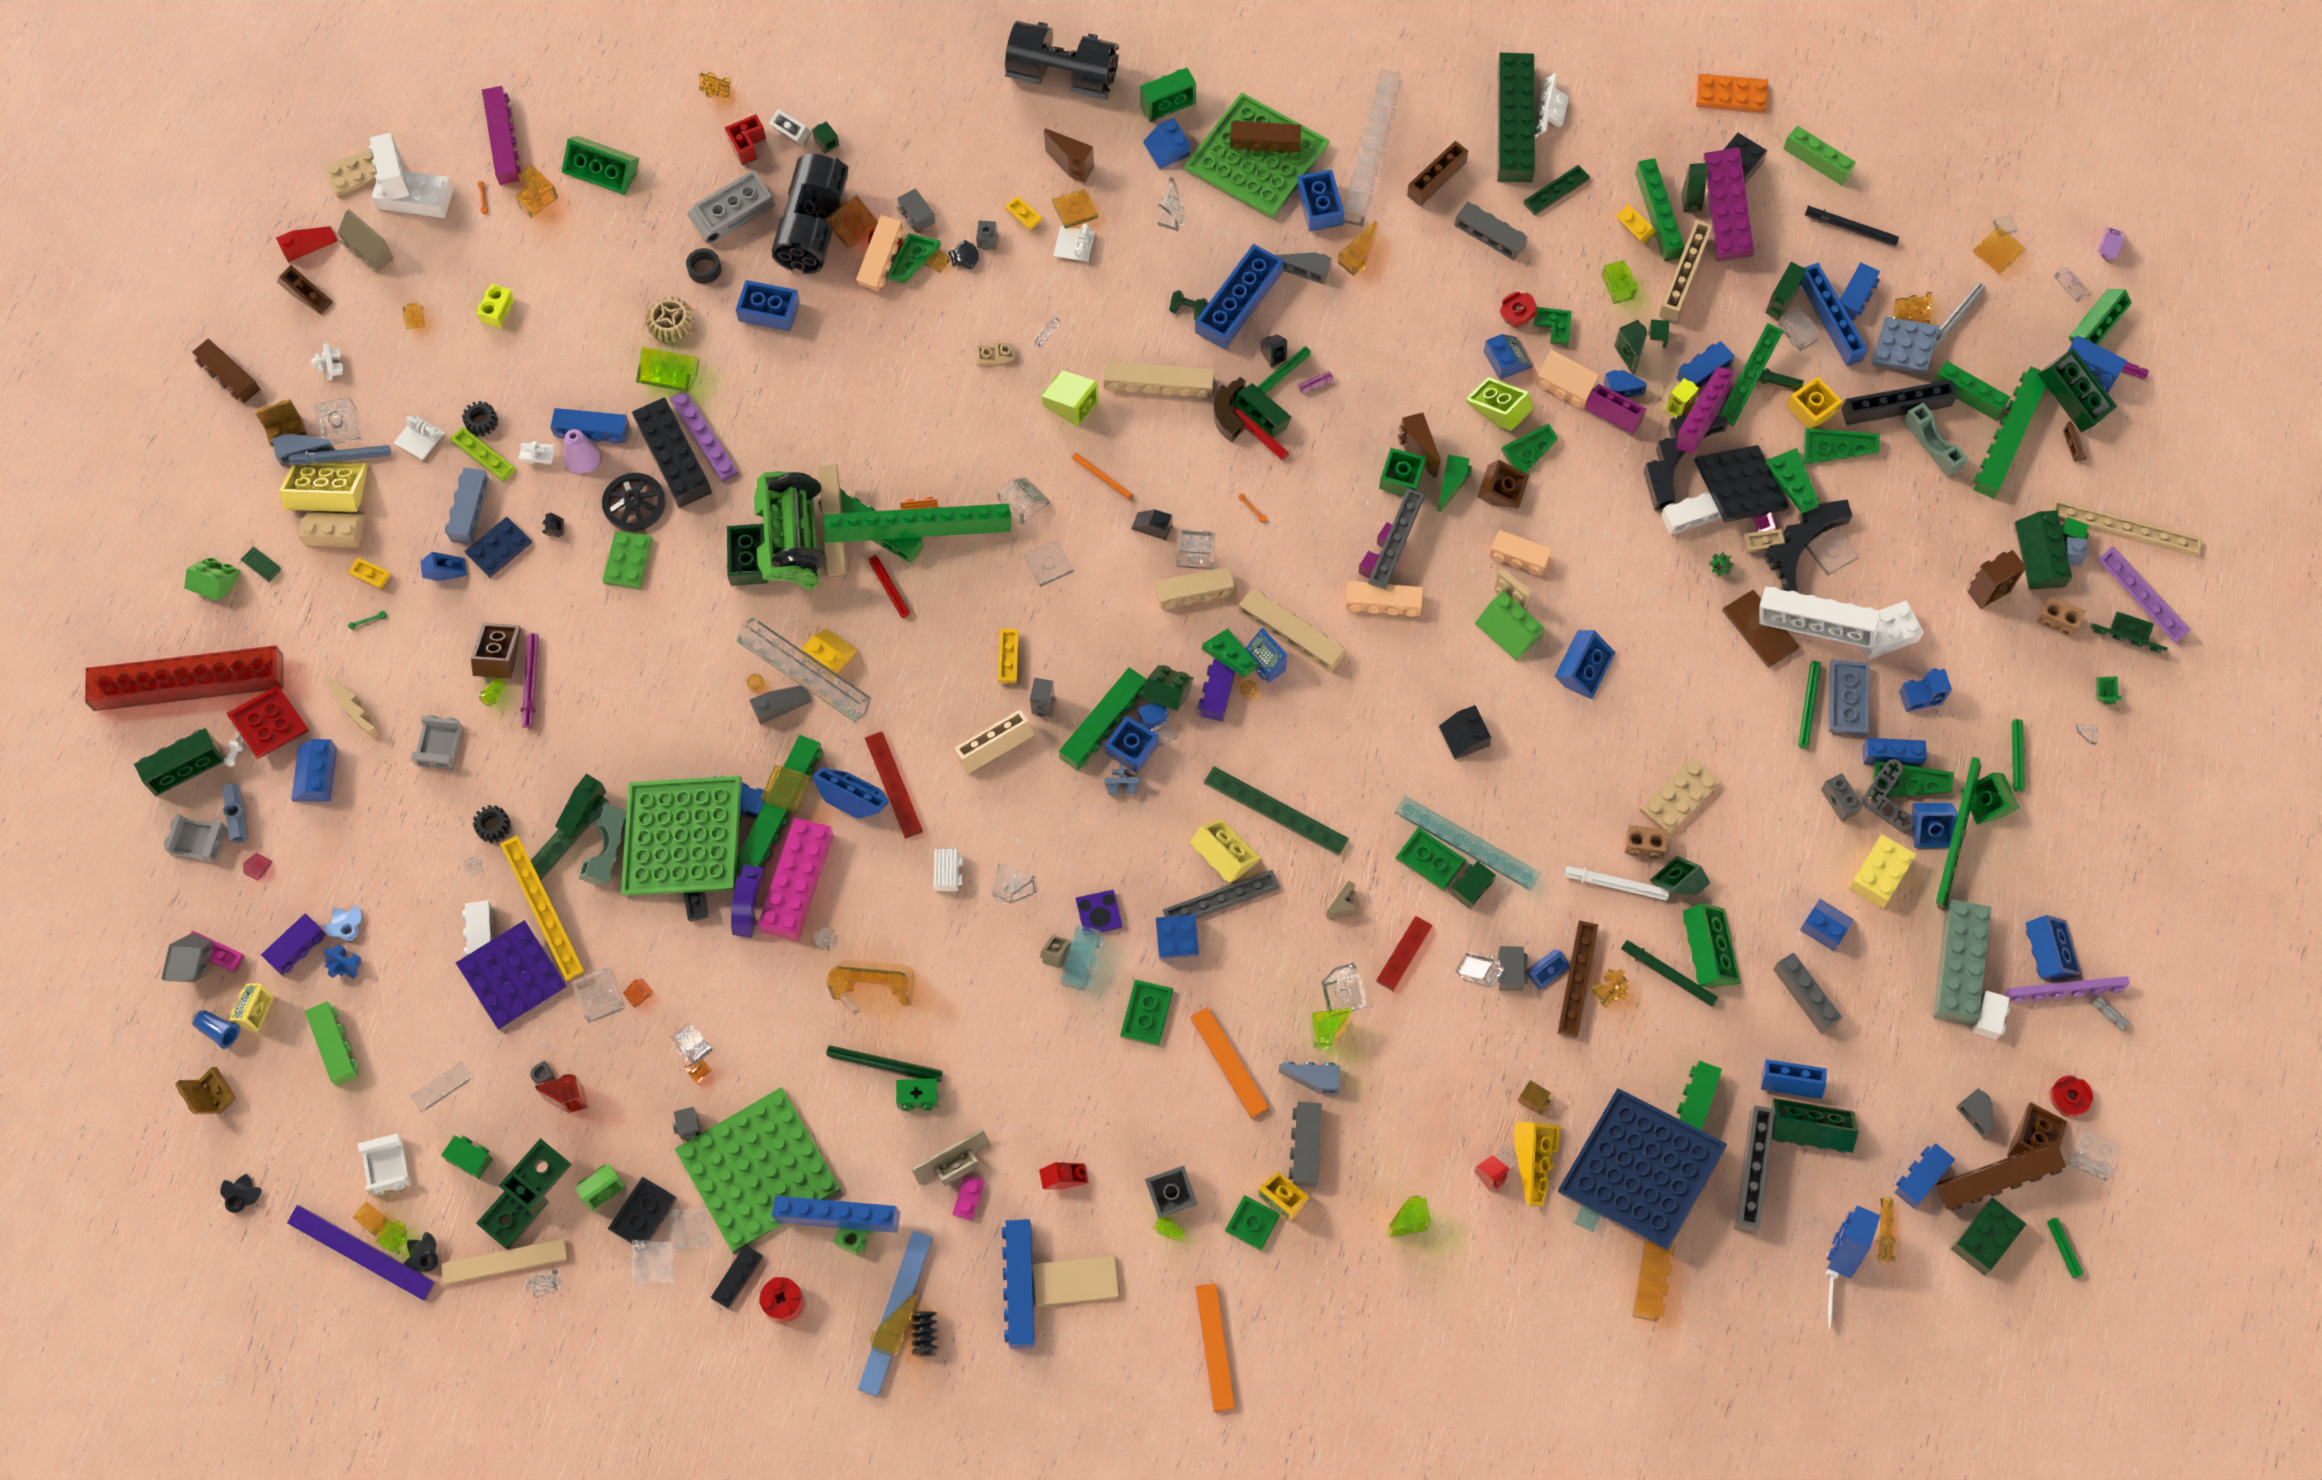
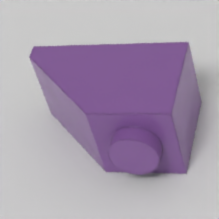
[2098,226,2124,259]

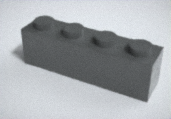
[1455,202,1528,261]
[1773,952,1842,1034]
[1289,1102,1322,1188]

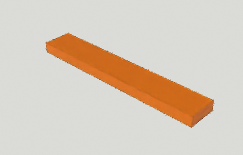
[1190,1007,1269,1119]
[1196,1283,1235,1412]

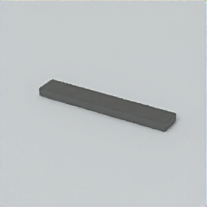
[1368,488,1425,590]
[1163,870,1279,919]

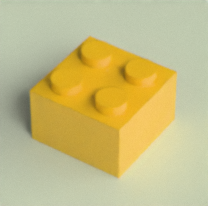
[1786,376,1843,429]

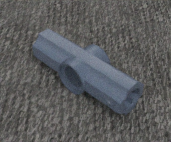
[222,783,248,843]

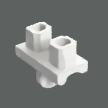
[311,343,343,381]
[518,441,555,465]

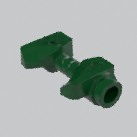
[1169,290,1208,320]

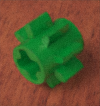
[1709,552,1734,576]

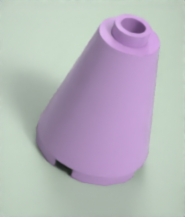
[564,429,601,475]

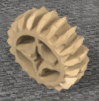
[645,296,694,343]

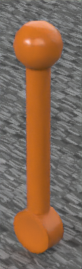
[477,181,488,214]
[1238,494,1267,523]

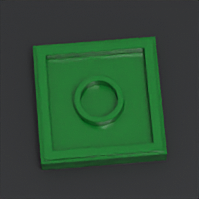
[1225,1195,1280,1251]

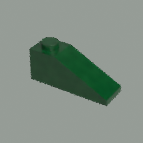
[1681,163,1708,213]
[555,773,606,837]

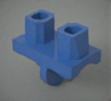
[324,944,361,979]

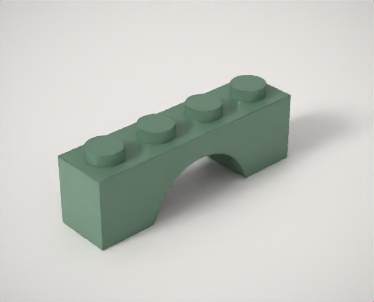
[1903,403,1968,477]
[578,803,627,887]

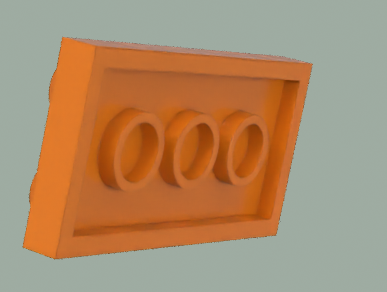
[1696,74,1768,112]

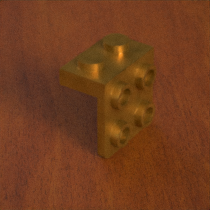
[175,1067,236,1114]

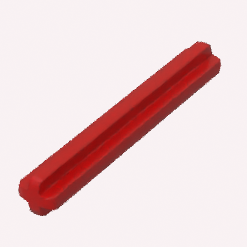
[1233,408,1288,460]
[869,555,910,618]

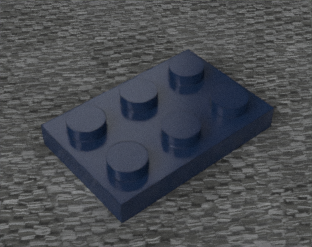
[464,517,532,578]

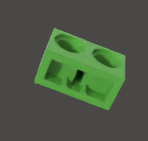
[833,1228,874,1256]

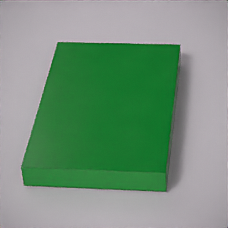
[1395,827,1466,892]
[1120,979,1173,1046]

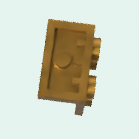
[255,399,307,446]

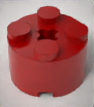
[759,1277,804,1323]

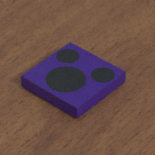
[1075,889,1122,936]

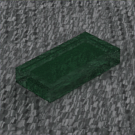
[240,546,282,583]

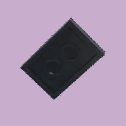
[608,1176,678,1251]

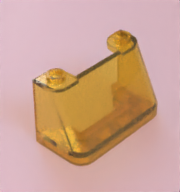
[827,960,915,1006]

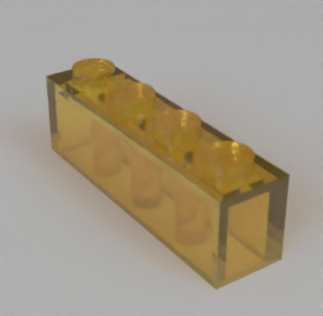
[1632,1240,1675,1322]

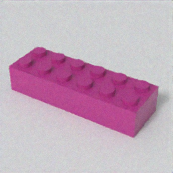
[758,817,834,941]

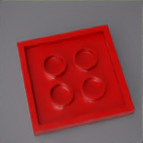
[226,685,309,760]

